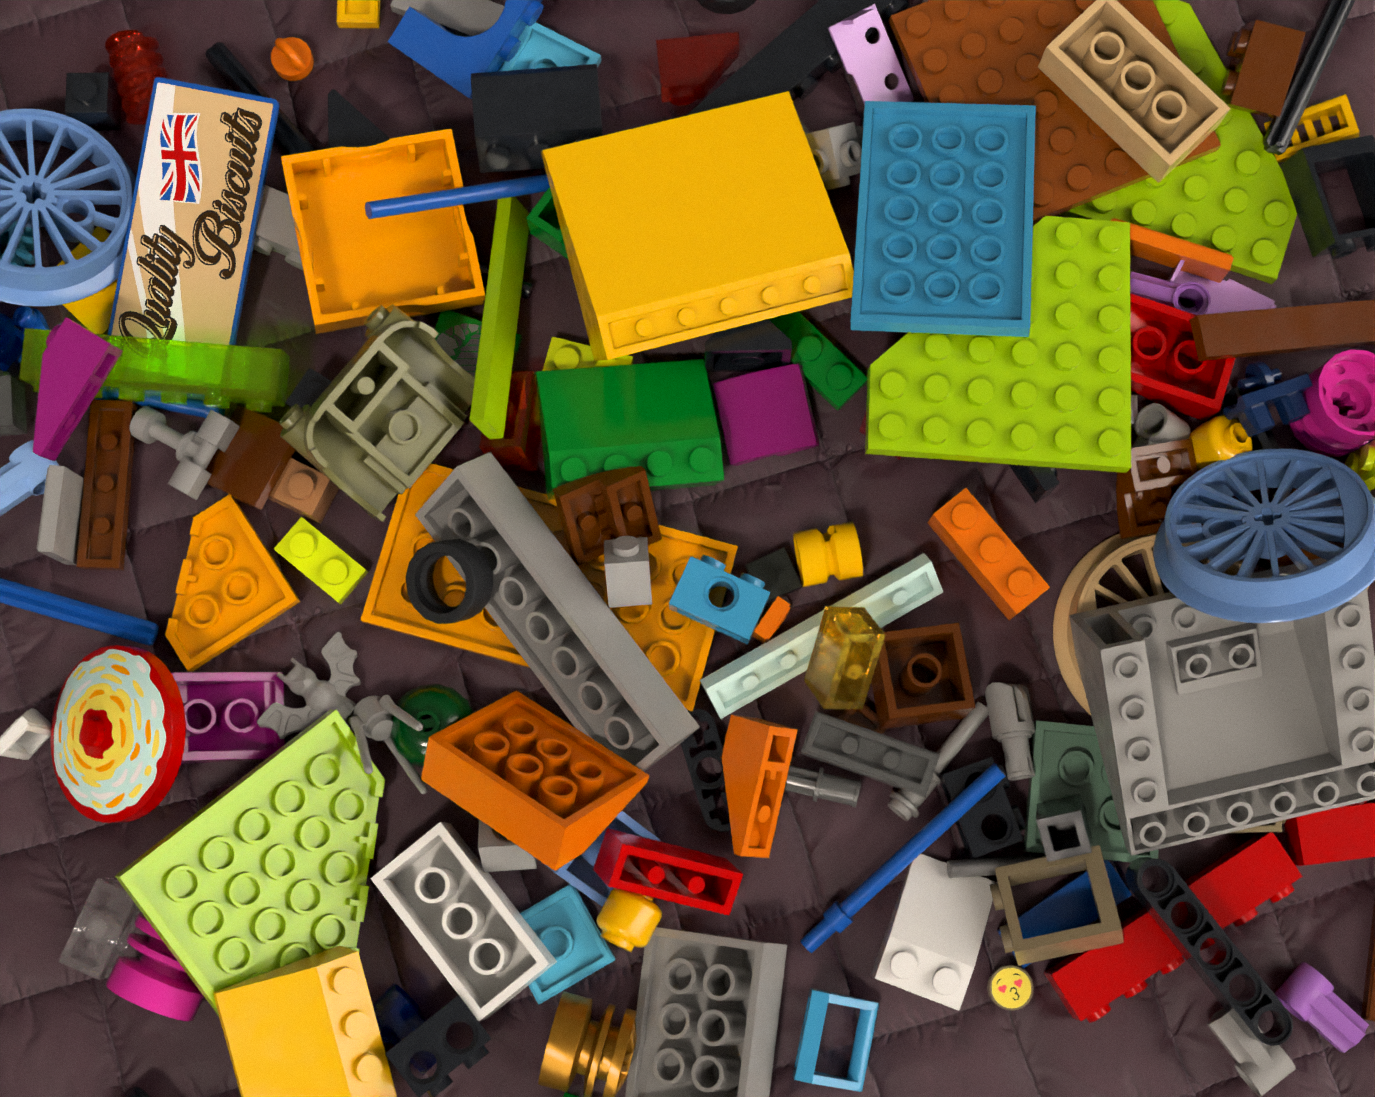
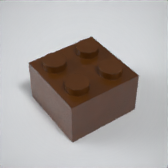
[865,623,976,730]

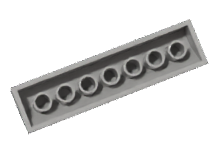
[415,452,700,772]

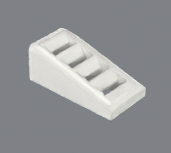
[0,708,51,760]

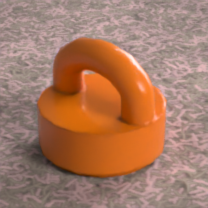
[271,37,314,81]

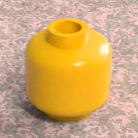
[1189,415,1252,471]
[596,888,662,952]

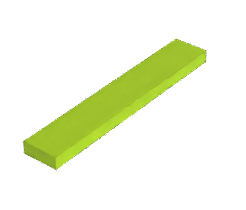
[469,197,529,440]

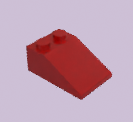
[1130,293,1236,421]

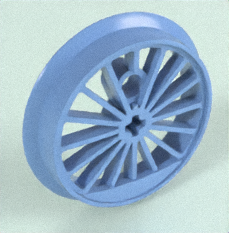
[0,109,136,306]
[1153,449,1375,623]

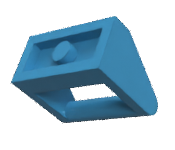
[792,988,879,1092]

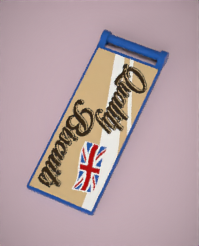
[95,77,280,419]

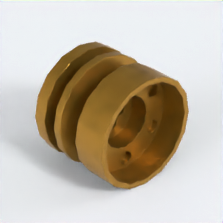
[538,991,637,1097]

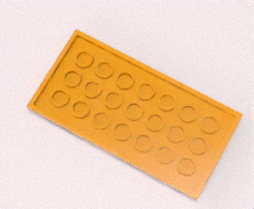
[361,463,738,712]

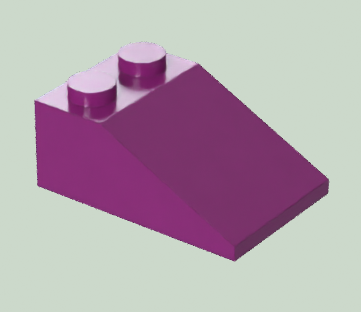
[171,672,285,764]

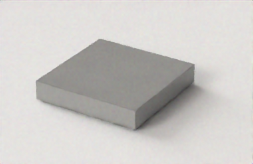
[37,465,84,565]

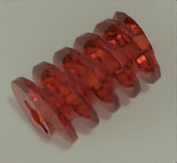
[104,30,168,125]

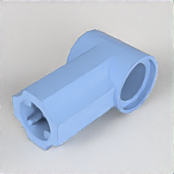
[0,440,59,516]

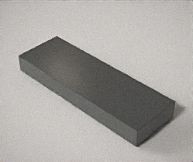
[801,711,940,798]

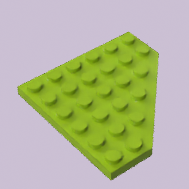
[1059,0,1297,284]
[865,216,1131,473]
[115,709,385,1018]

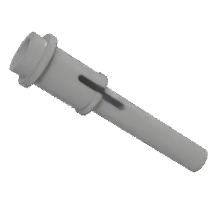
[887,702,989,821]

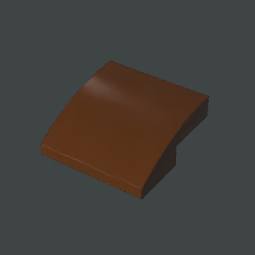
[205,405,295,510]
[1116,439,1198,539]
[552,466,662,566]

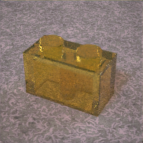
[804,606,886,709]

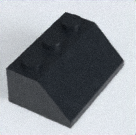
[471,64,603,173]

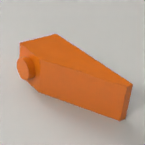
[721,715,798,858]

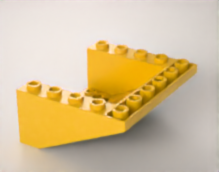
[541,91,854,361]

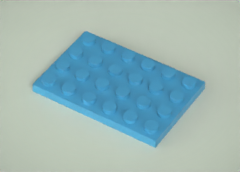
[851,101,1036,337]

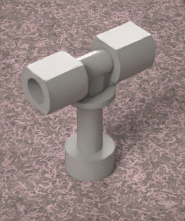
[129,406,240,500]

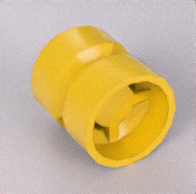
[793,522,863,587]

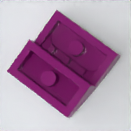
[713,363,819,466]

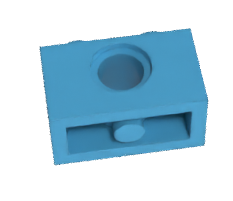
[669,555,770,645]

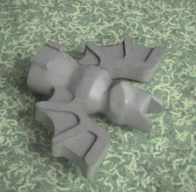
[257,632,361,739]

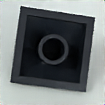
[705,319,792,372]

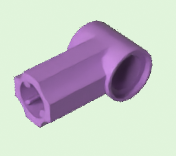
[1130,271,1211,315]
[1274,962,1369,1053]

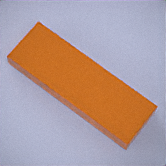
[1111,218,1234,283]

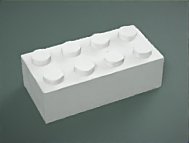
[370,822,557,1021]

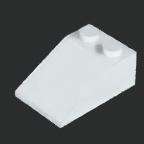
[870,854,997,1011]

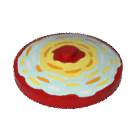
[50,645,186,823]

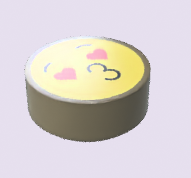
[987,965,1034,1011]

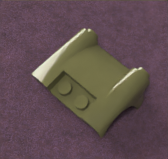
[279,304,475,522]

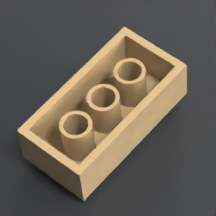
[1038,0,1231,183]

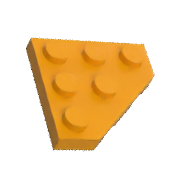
[165,495,301,672]

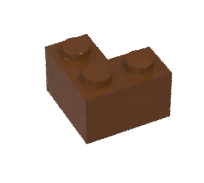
[1221,20,1306,118]

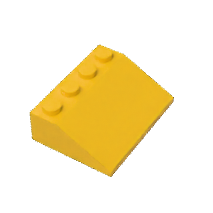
[213,946,397,1097]

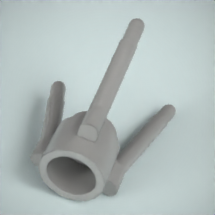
[348,695,428,794]

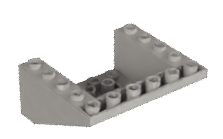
[1069,558,1375,856]

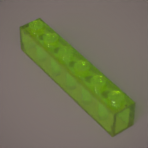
[19,328,290,412]

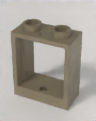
[990,845,1124,966]

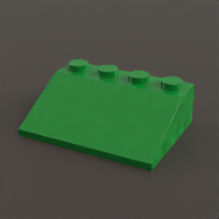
[535,359,724,500]

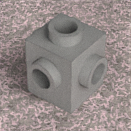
[805,122,862,190]

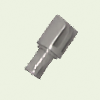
[985,682,1035,781]

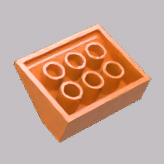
[421,690,649,871]

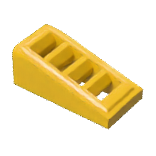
[1264,94,1359,163]

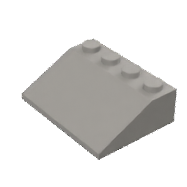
[625,927,787,1097]

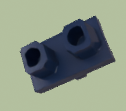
[1223,361,1313,437]

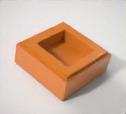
[752,596,791,644]

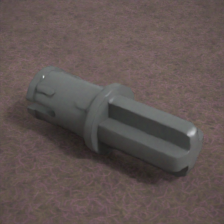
[784,765,862,808]

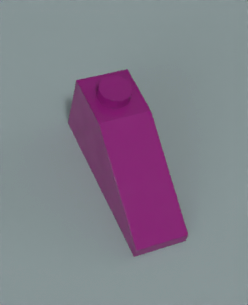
[33,317,123,461]

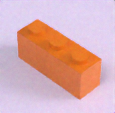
[927,488,1050,621]

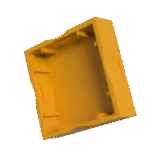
[281,129,485,334]

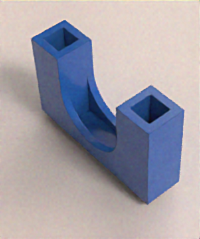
[388,0,543,99]

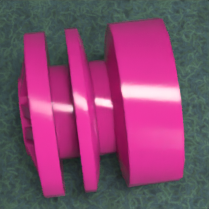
[1290,349,1375,457]
[106,913,204,1022]

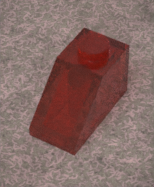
[656,32,739,106]
[479,371,542,471]

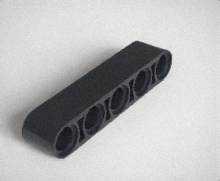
[1126,857,1293,1046]

